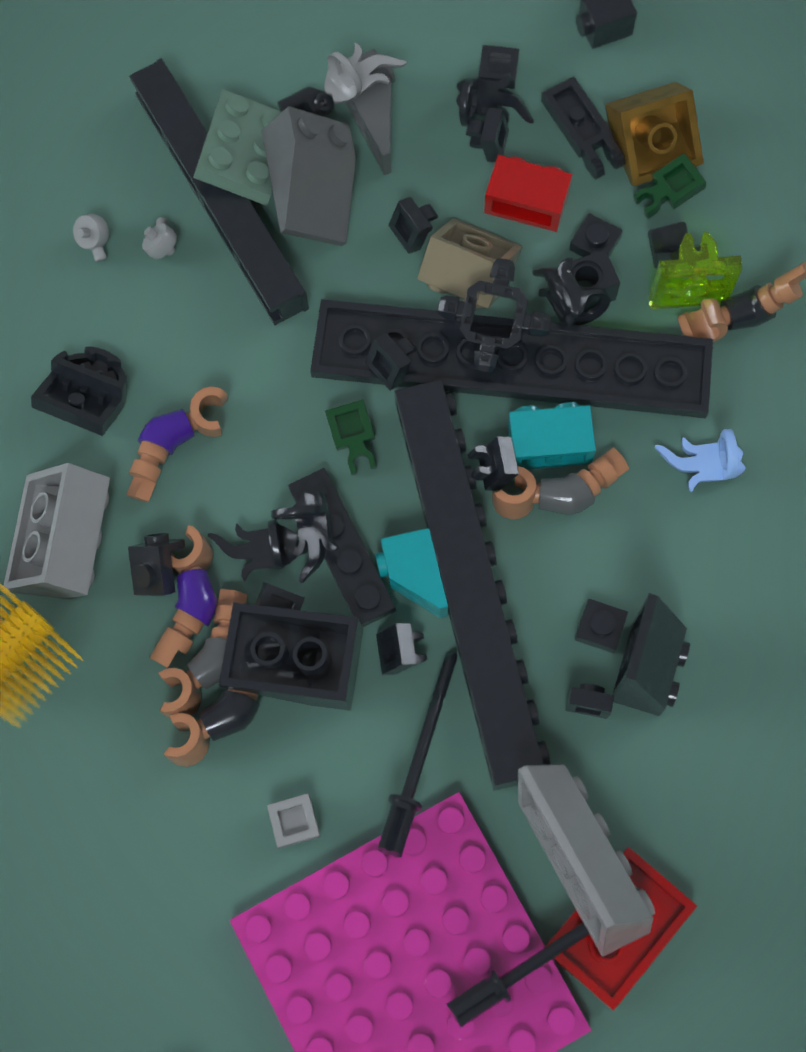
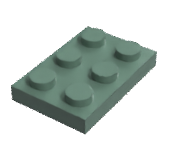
[193,89,282,206]

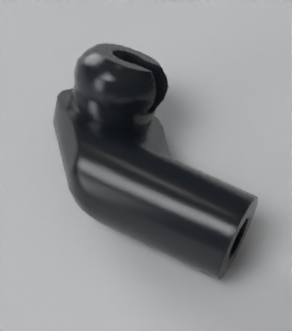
[278,87,334,116]

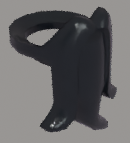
[456,73,534,127]
[532,258,610,326]
[271,490,339,583]
[208,519,299,581]

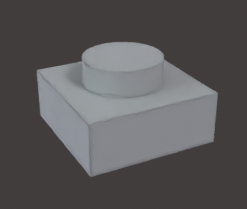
[267,793,321,849]

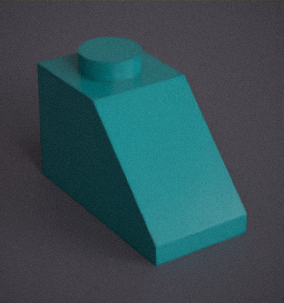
[375,528,448,618]

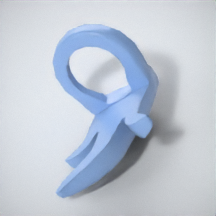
[654,429,746,493]

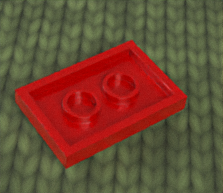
[545,847,697,1011]

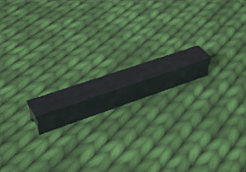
[129,58,309,326]

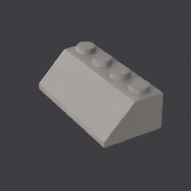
[518,765,655,957]

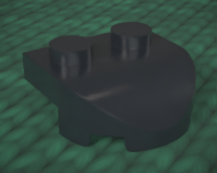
[31,347,127,436]

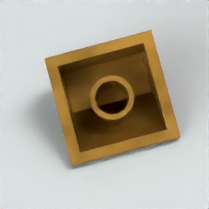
[605,82,704,186]

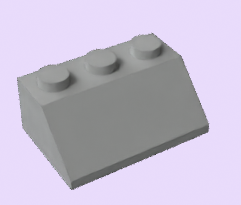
[4,463,110,599]

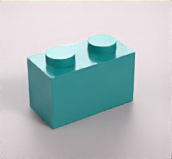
[507,402,596,470]

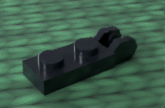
[541,77,625,180]

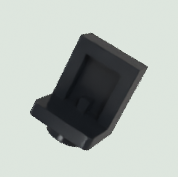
[648,222,709,275]
[128,533,186,596]

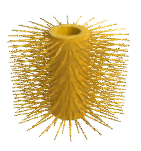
[0,583,84,728]

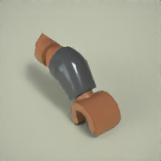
[492,447,629,519]
[158,589,248,719]

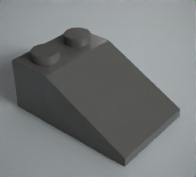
[262,106,356,247]

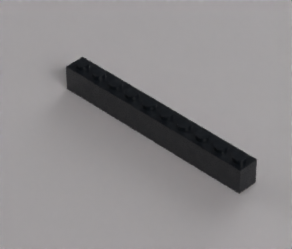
[394,380,551,791]

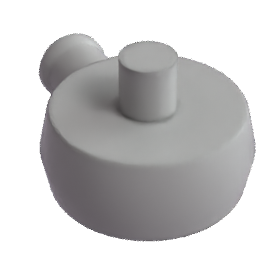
[73,213,109,262]
[142,217,177,259]

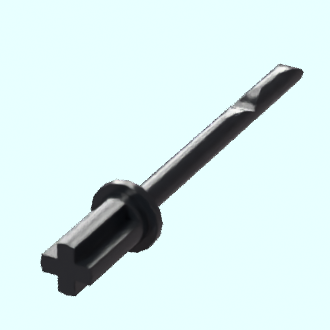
[378,653,457,858]
[446,887,641,1028]

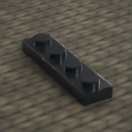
[288,468,396,627]

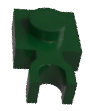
[633,153,706,219]
[325,399,377,475]

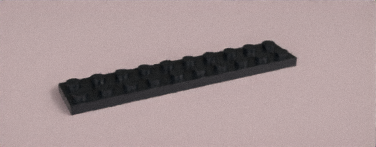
[310,299,713,418]

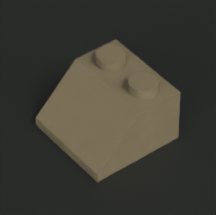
[417,218,523,309]

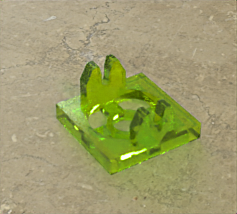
[649,232,743,309]

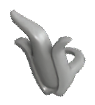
[324,43,407,104]

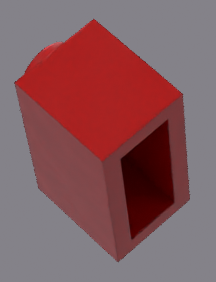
[484,155,572,232]

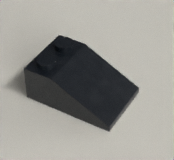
[612,593,690,716]
[219,602,363,711]

